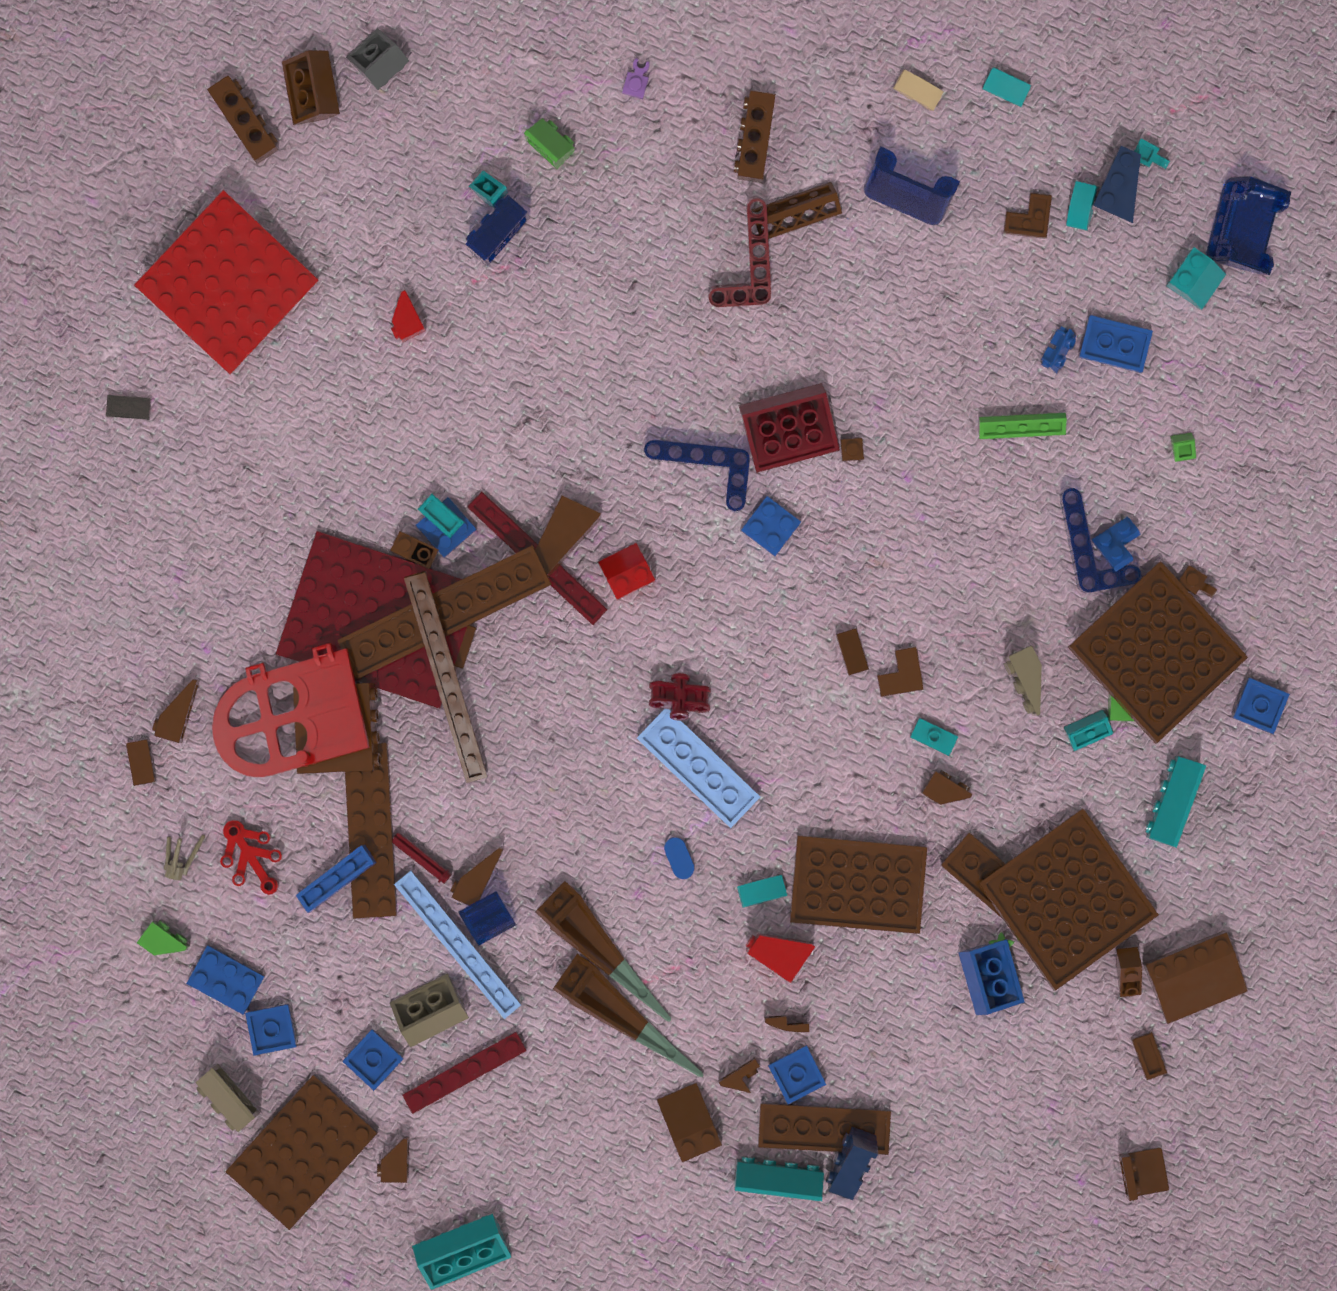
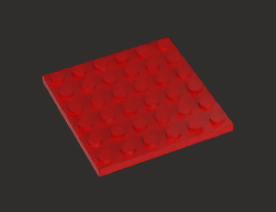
[133,190,319,374]

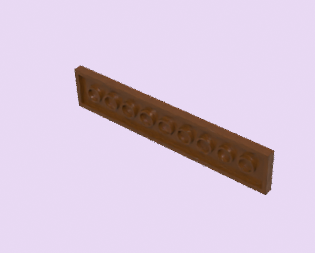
[337,545,552,679]

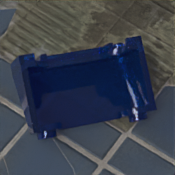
[863,146,960,225]
[1206,176,1291,275]

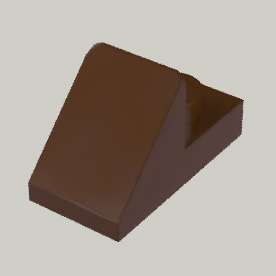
[718,1057,760,1093]

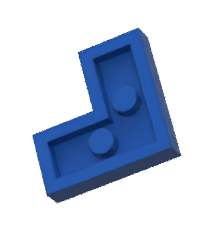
[1092,516,1141,572]

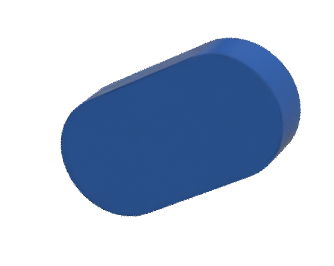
[664,837,694,879]

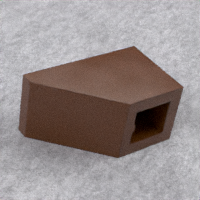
[390,531,439,569]
[921,770,973,805]
[1116,947,1142,997]

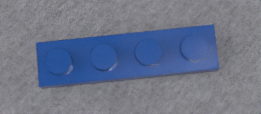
[296,845,377,913]

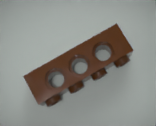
[207,75,279,164]
[734,90,776,183]

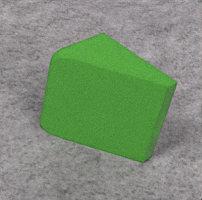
[1171,433,1196,462]

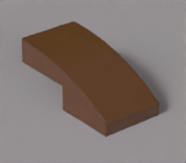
[764,1015,810,1033]

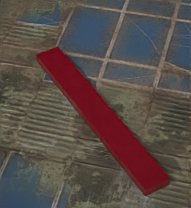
[467,491,608,625]

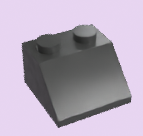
[346,28,409,90]

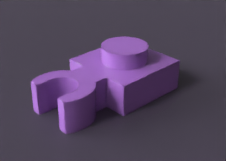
[622,58,649,100]

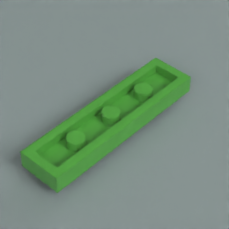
[979,413,1067,439]

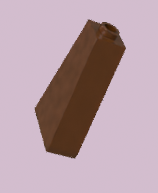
[536,496,601,577]

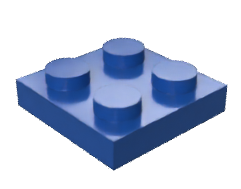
[741,496,801,556]
[416,497,477,558]
[1232,678,1290,734]
[245,1004,297,1056]
[342,1029,404,1091]
[768,1045,827,1104]

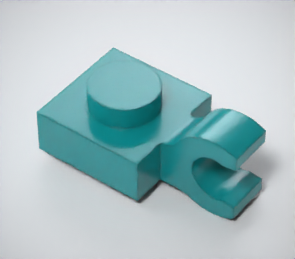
[1134,138,1170,170]

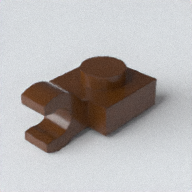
[1179,565,1217,598]

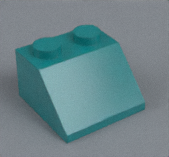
[1166,247,1226,310]

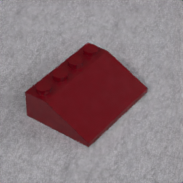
[738,383,840,473]

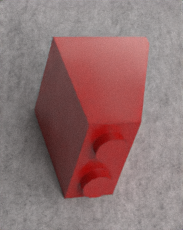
[746,933,815,983]

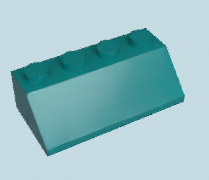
[1145,756,1207,848]
[734,1156,824,1202]
[412,1213,512,1290]

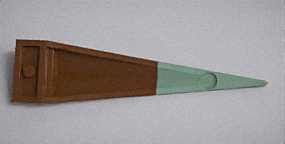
[535,881,671,1022]
[552,954,704,1077]

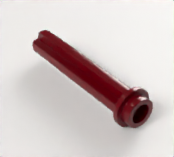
[392,832,452,884]

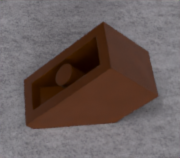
[377,1136,409,1183]

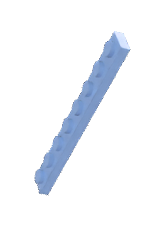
[394,870,522,1019]

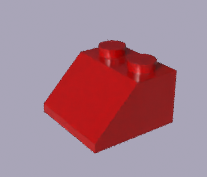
[598,543,656,601]

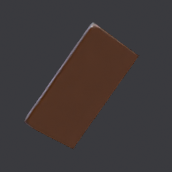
[836,628,869,676]

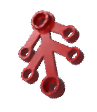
[220,820,282,895]

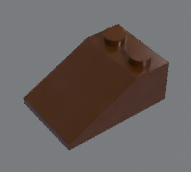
[657,1082,722,1162]

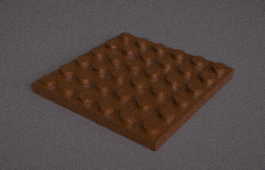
[1068,561,1248,744]
[978,808,1159,991]

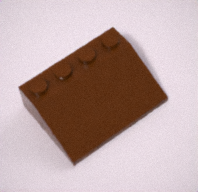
[1142,931,1248,1024]

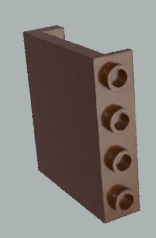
[293,683,381,774]

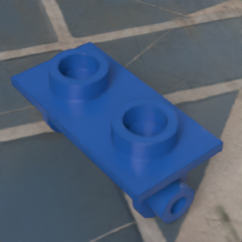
[1041,326,1076,374]

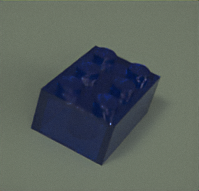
[465,195,530,267]

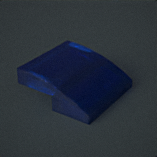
[458,891,517,946]

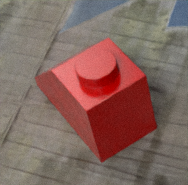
[391,290,426,342]

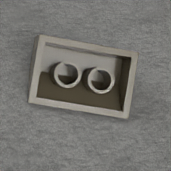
[390,973,469,1048]
[196,1064,260,1132]

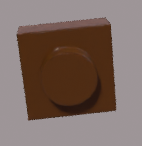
[840,438,864,462]

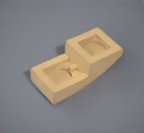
[893,70,944,111]

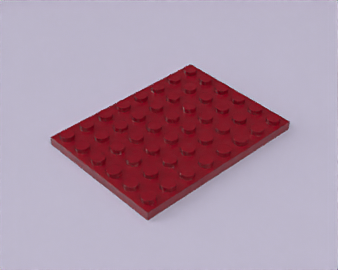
[276,531,467,709]

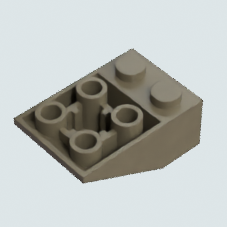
[1003,645,1042,716]

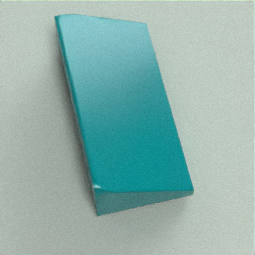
[982,67,1032,107]
[1064,710,1114,751]

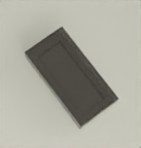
[106,395,152,420]

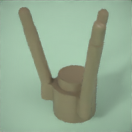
[164,835,205,881]

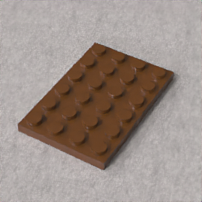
[790,836,928,934]
[225,1074,378,1230]

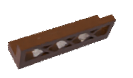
[751,182,842,239]

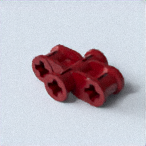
[649,673,711,721]

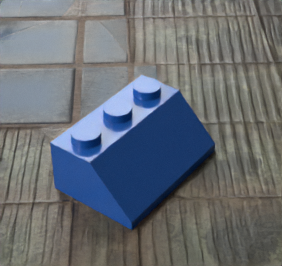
[958,939,1025,1015]

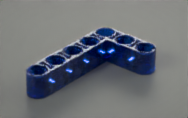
[644,440,750,513]
[1060,488,1141,593]

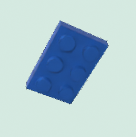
[1079,315,1153,374]
[186,945,265,1015]

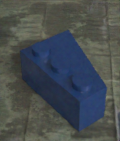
[826,1127,878,1200]

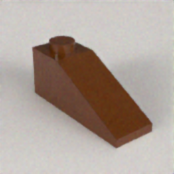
[152,679,200,743]
[450,847,504,909]

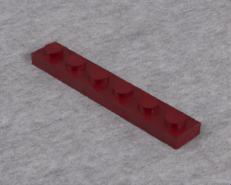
[402,1031,527,1114]

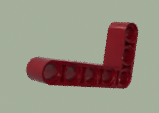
[708,196,771,307]

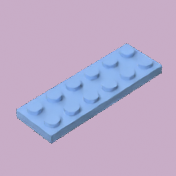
[637,709,760,828]

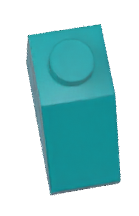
[469,170,508,208]

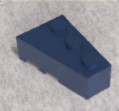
[1093,145,1141,223]

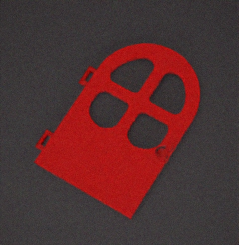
[212,643,370,777]

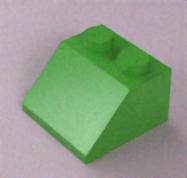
[524,118,575,170]

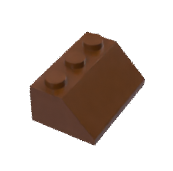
[282,50,340,125]

